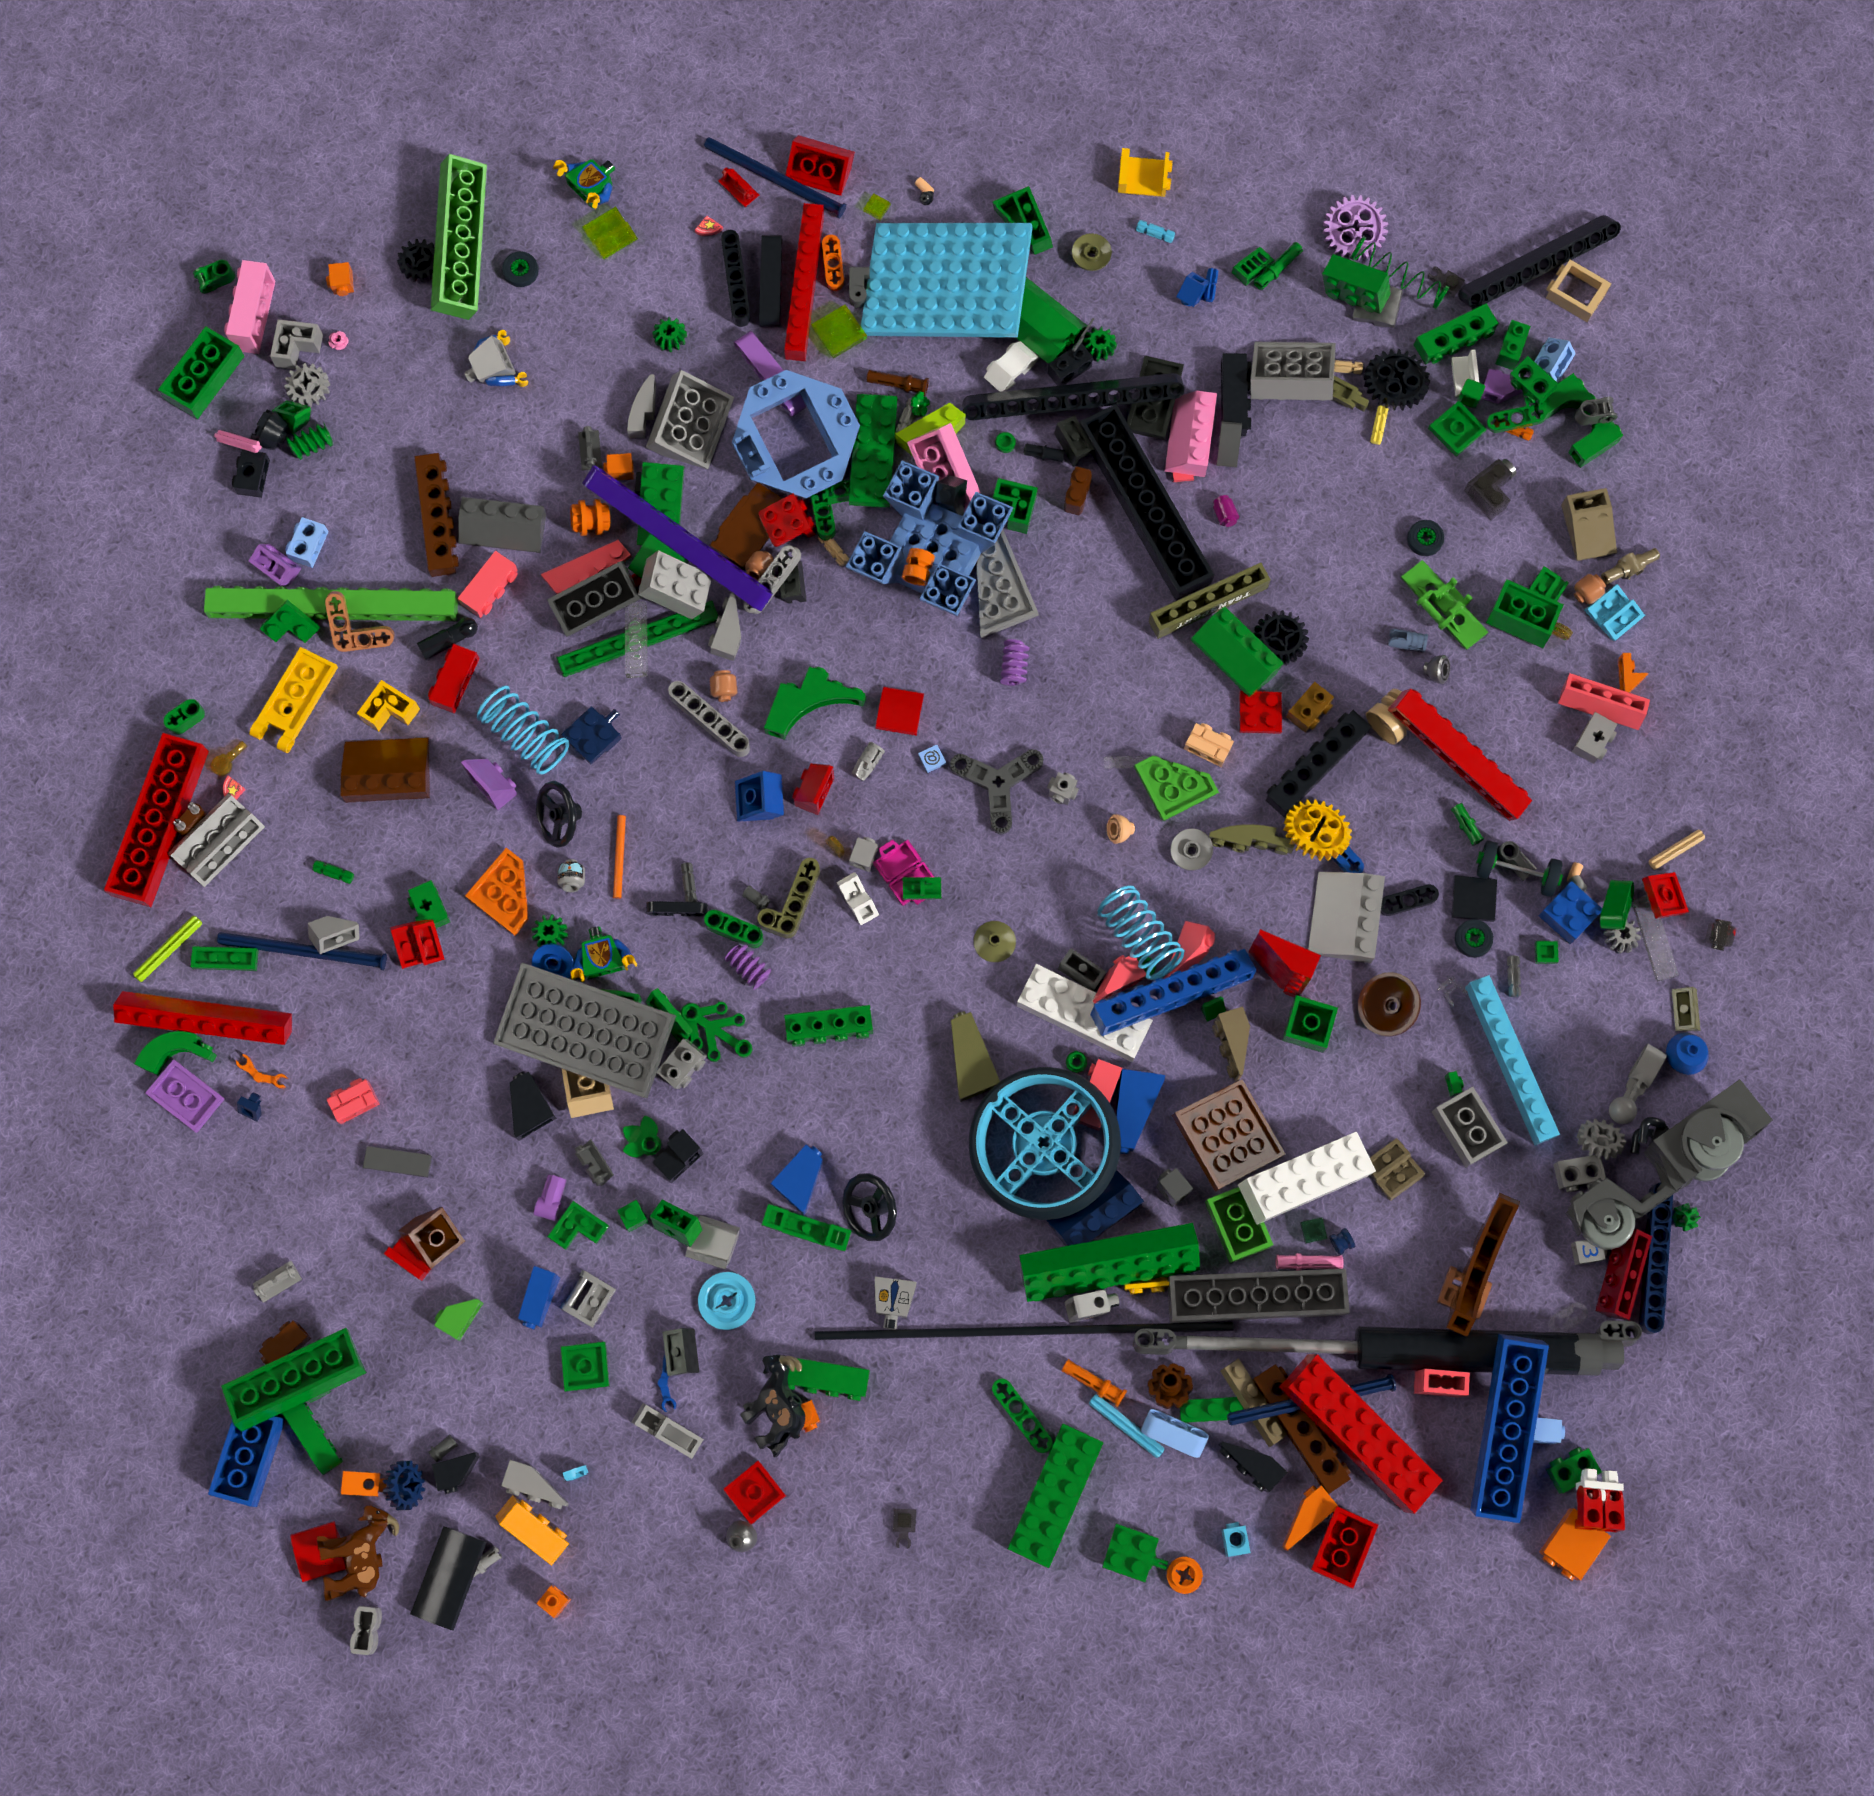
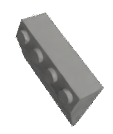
[1251,342,1336,401]
[646,370,734,469]
[1308,872,1385,964]

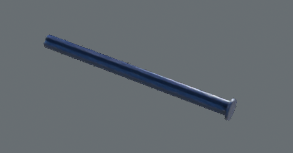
[704,137,847,219]
[217,932,387,971]
[1227,1374,1396,1426]

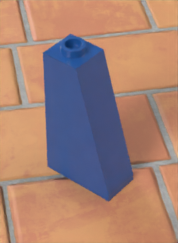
[1116,1069,1165,1154]

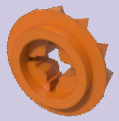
[1166,1557,1203,1594]

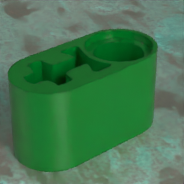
[164,699,205,735]

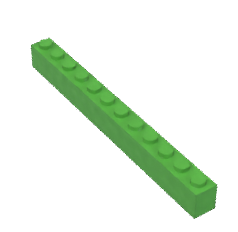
[204,586,458,621]

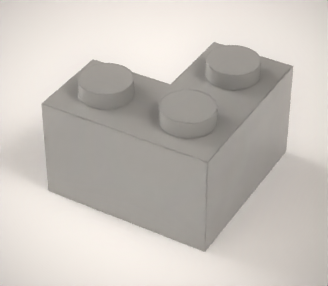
[270,319,323,369]

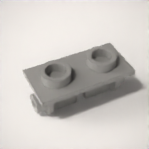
[253,1261,302,1303]

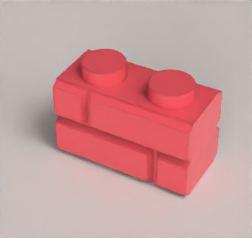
[327,1078,380,1124]

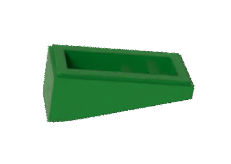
[1232,247,1274,286]
[1457,379,1485,409]

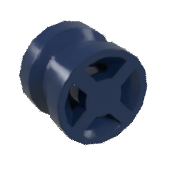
[1329,1228,1355,1255]

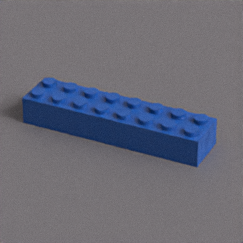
[1470,1334,1549,1523]

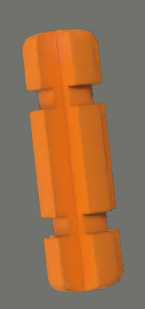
[1494,418,1534,441]

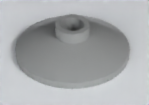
[1171,829,1213,871]

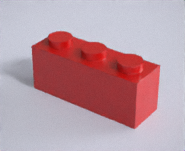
[428,644,480,714]

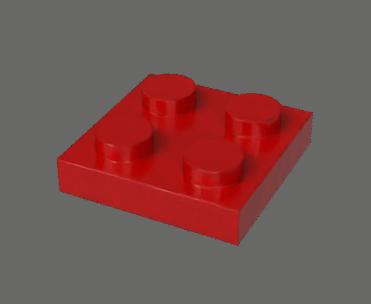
[1239,691,1282,734]
[1642,872,1689,919]
[723,1460,786,1525]

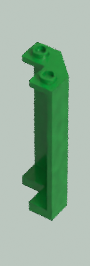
[1016,277,1088,363]

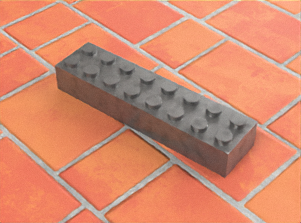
[1167,1269,1350,1323]

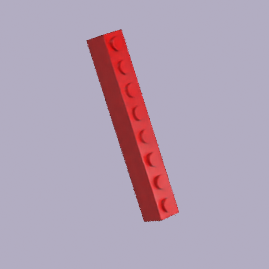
[784,203,824,361]
[1388,688,1532,821]
[113,991,292,1045]

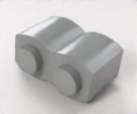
[350,1606,382,1655]

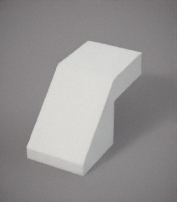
[836,872,879,925]

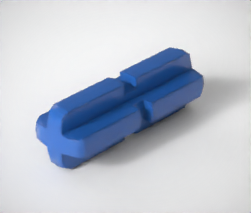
[1203,268,1219,302]

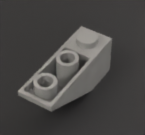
[708,592,741,661]
[501,1460,569,1509]

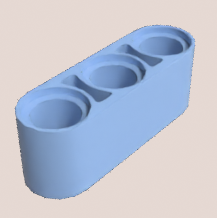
[1141,1409,1209,1458]

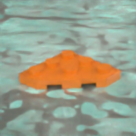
[465,848,529,936]

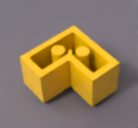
[357,680,420,732]

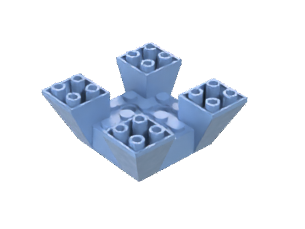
[845,460,1013,616]

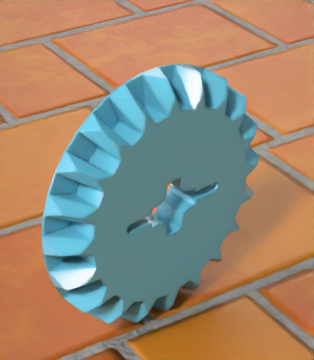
[698,1272,756,1330]

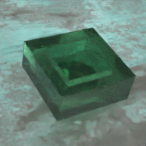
[1300,1217,1328,1244]

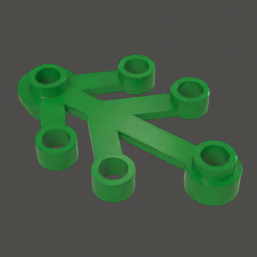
[680,1002,753,1062]

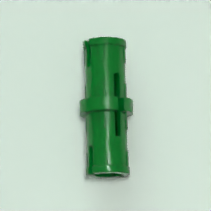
[1451,803,1484,846]

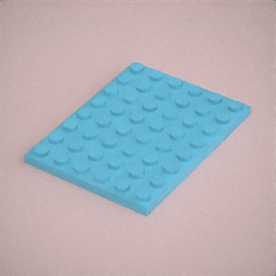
[860,223,1033,337]

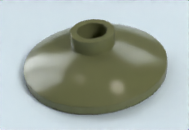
[1072,233,1112,271]
[974,921,1016,962]

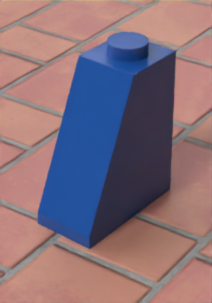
[771,1145,823,1215]
[518,1266,560,1330]

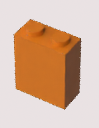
[1539,1508,1611,1581]

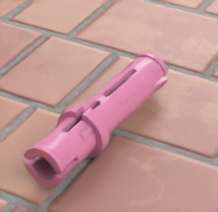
[1276,1253,1343,1271]

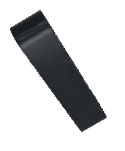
[721,230,750,327]
[759,235,782,327]

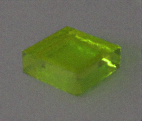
[863,193,891,221]

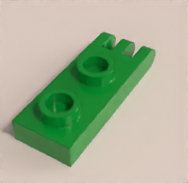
[645,988,693,1043]

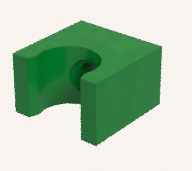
[628,534,689,579]

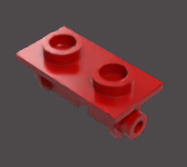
[718,167,760,207]

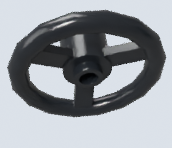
[536,781,582,848]
[842,1173,897,1241]

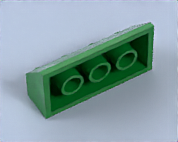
[1191,606,1284,697]

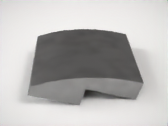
[1353,286,1403,328]

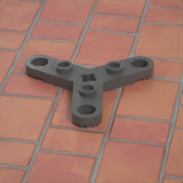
[950,749,1044,834]

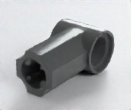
[1497,841,1537,881]

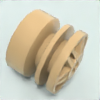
[1366,688,1410,745]

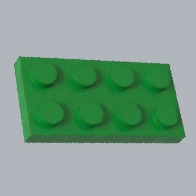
[637,462,685,545]

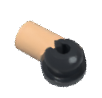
[915,177,934,205]

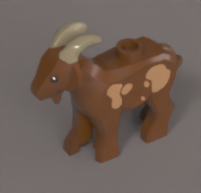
[316,1505,399,1601]

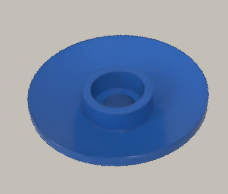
[532,944,574,978]

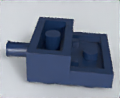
[561,706,622,765]

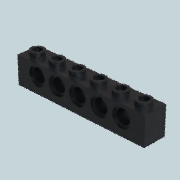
[1265,710,1372,817]

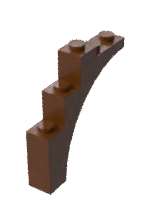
[1446,1193,1520,1336]

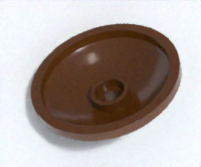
[1358,972,1421,1037]

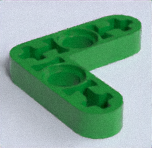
[1487,372,1547,433]
[811,480,850,541]

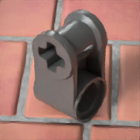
[1575,397,1618,425]

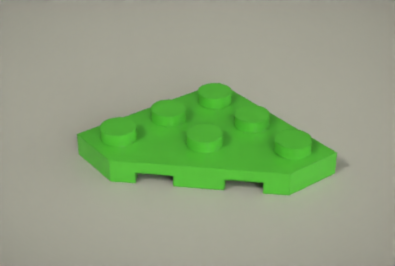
[1134,756,1219,821]

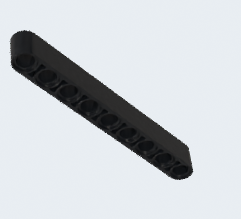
[1458,215,1621,308]

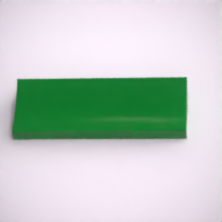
[221,1328,367,1432]

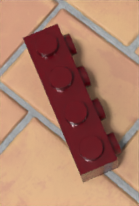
[1595,1229,1652,1320]

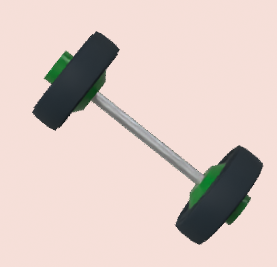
[1476,840,1563,897]

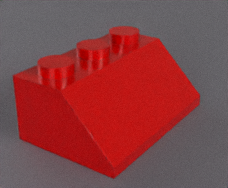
[786,135,855,196]
[1311,1506,1378,1589]

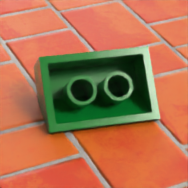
[1486,579,1564,648]

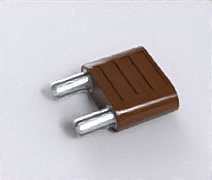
[174,802,207,837]

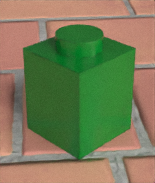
[617,1200,649,1232]

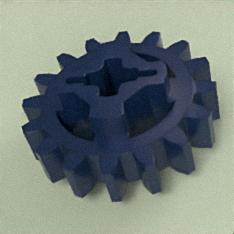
[383,1461,425,1510]

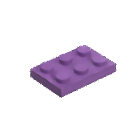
[146,1059,225,1133]

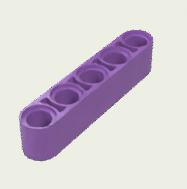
[734,331,807,417]

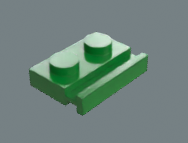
[1529,566,1569,601]

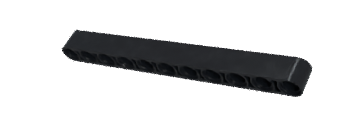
[962,373,1185,420]

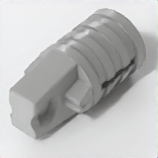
[852,742,885,781]

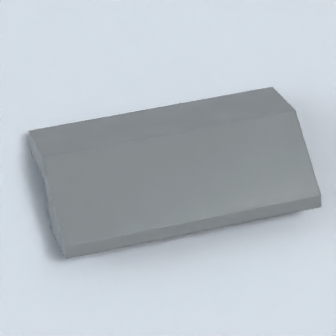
[168,793,265,887]

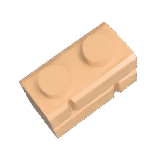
[1184,723,1234,767]

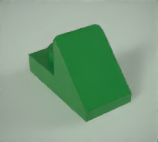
[272,400,311,434]

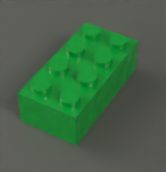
[158,326,245,420]

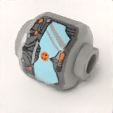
[557,859,585,892]

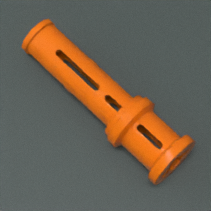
[1061,1359,1127,1408]

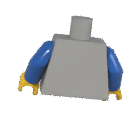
[465,330,528,387]

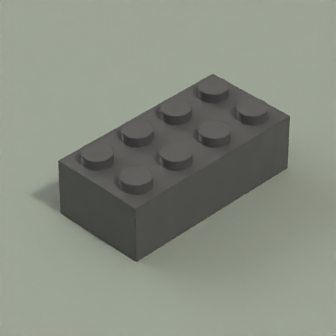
[547,561,643,637]

